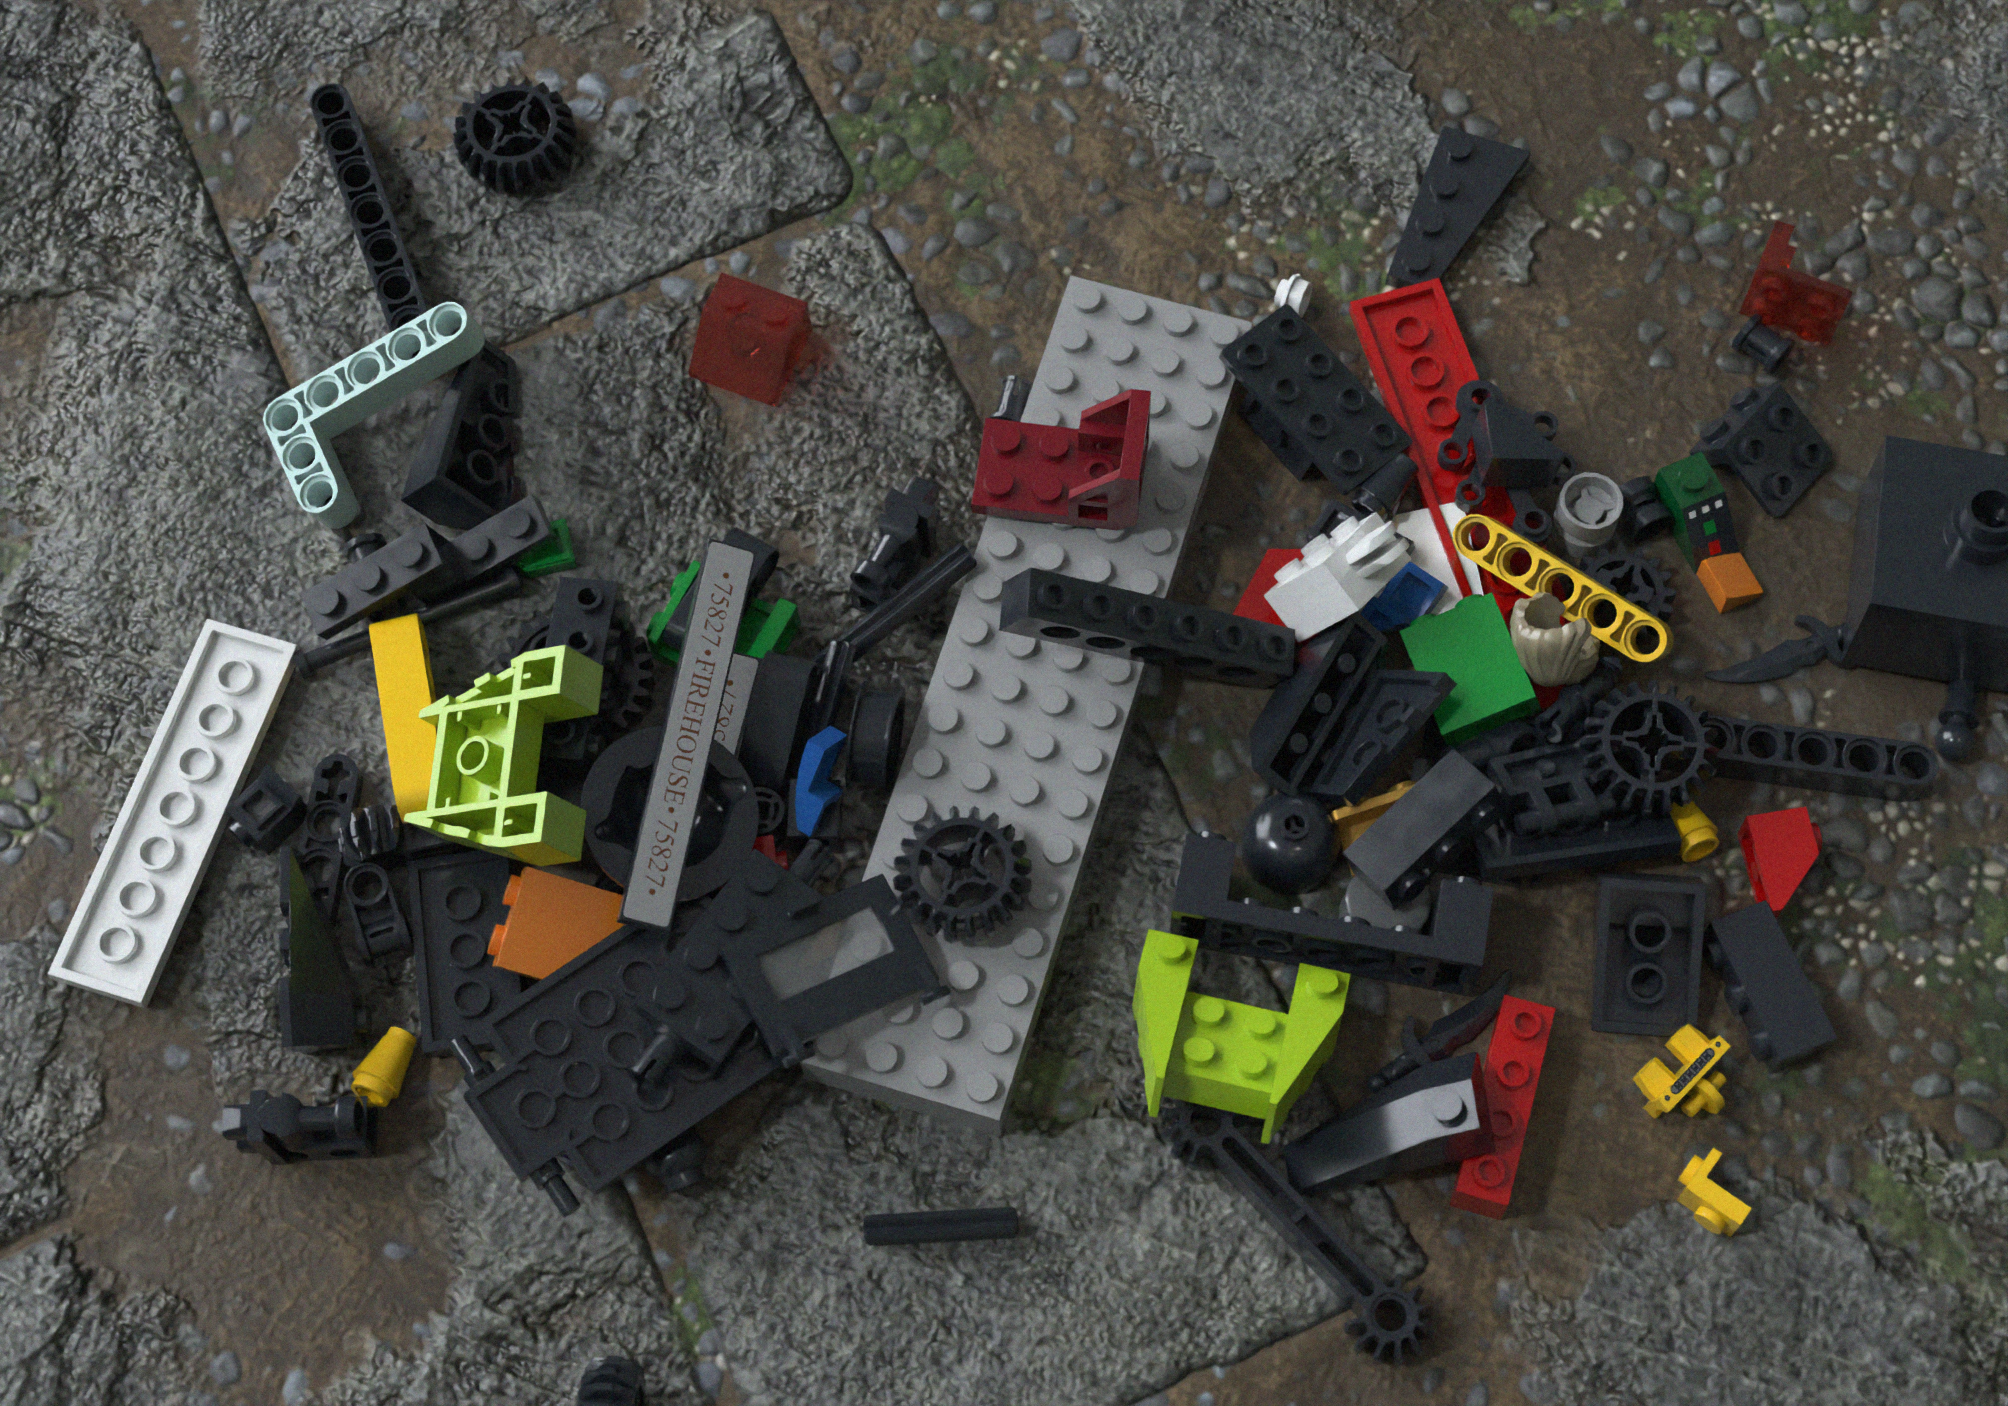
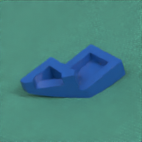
[1360,561,1449,633]
[795,726,847,837]

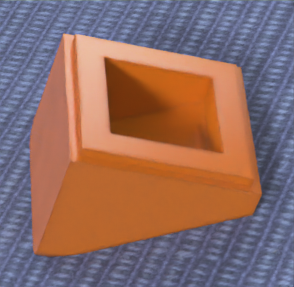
[1696,552,1764,614]

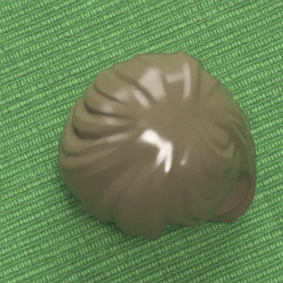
[1510,592,1600,687]

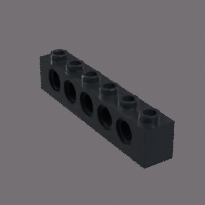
[999,567,1296,689]

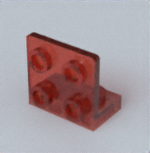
[1739,220,1852,344]

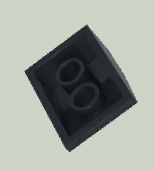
[1591,870,1707,1036]

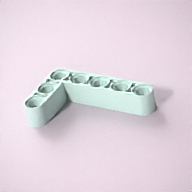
[263,302,485,529]

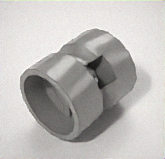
[1551,472,1623,558]

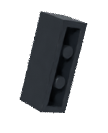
[1343,749,1505,911]
[1702,900,1838,1075]

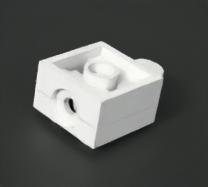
[1264,512,1411,642]

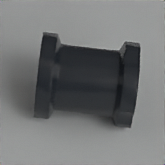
[1731,313,1796,375]

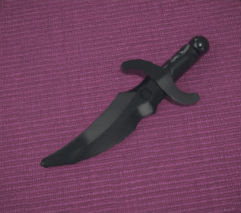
[1705,615,1855,683]
[1367,969,1512,1093]

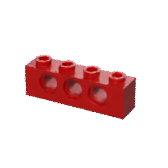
[1449,995,1556,1220]

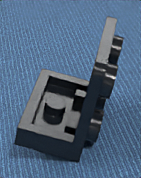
[1689,384,1833,517]

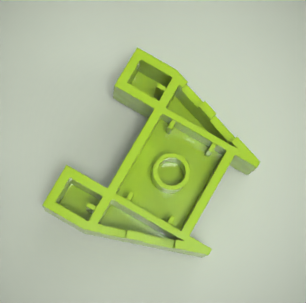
[404,645,604,866]
[1132,929,1351,1144]

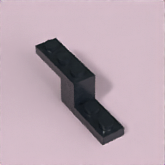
[301,494,558,640]

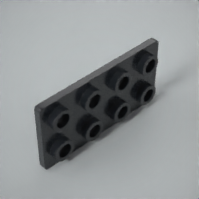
[1219,304,1413,495]

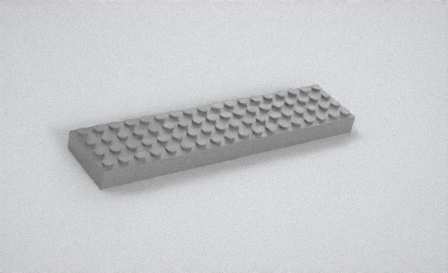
[800,276,1253,1136]

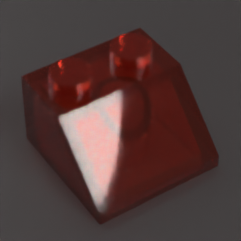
[688,273,812,407]

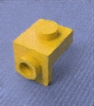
[1677,1147,1752,1237]

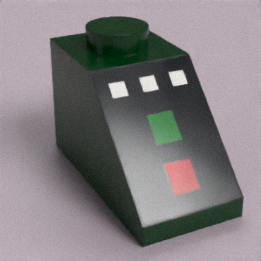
[1654,451,1739,574]

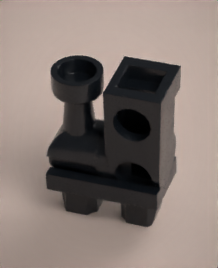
[850,476,941,614]
[222,1090,378,1165]

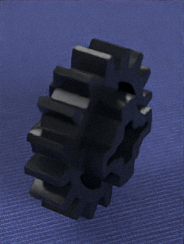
[1566,543,1676,646]

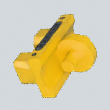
[1632,1023,1731,1119]

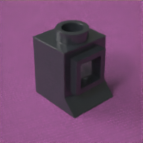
[225,763,307,855]

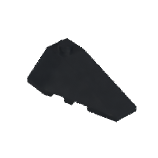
[1284,1052,1496,1196]

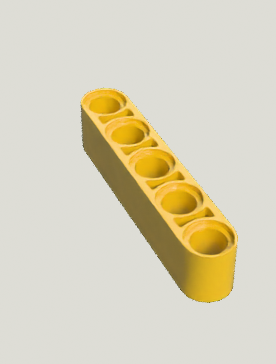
[1453,514,1673,662]
[369,613,438,824]

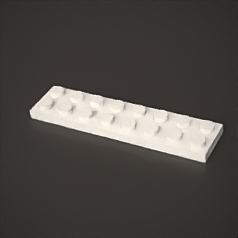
[48,619,300,1008]

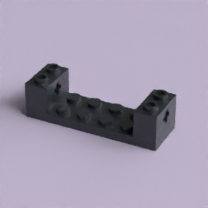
[1170,831,1494,997]

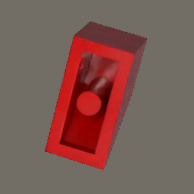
[1737,806,1822,919]

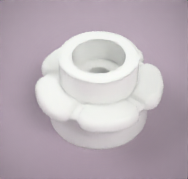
[1274,274,1313,318]

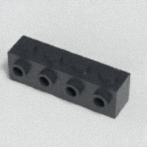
[537,577,631,781]

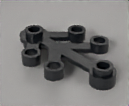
[1437,380,1576,550]

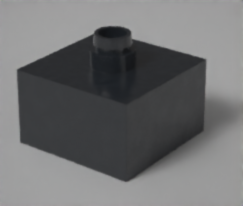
[1842,435,2008,692]

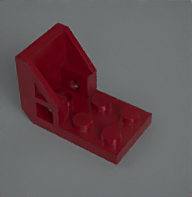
[971,389,1151,531]

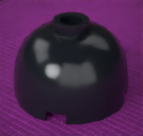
[1241,793,1342,895]

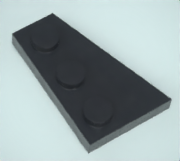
[1309,669,1457,806]

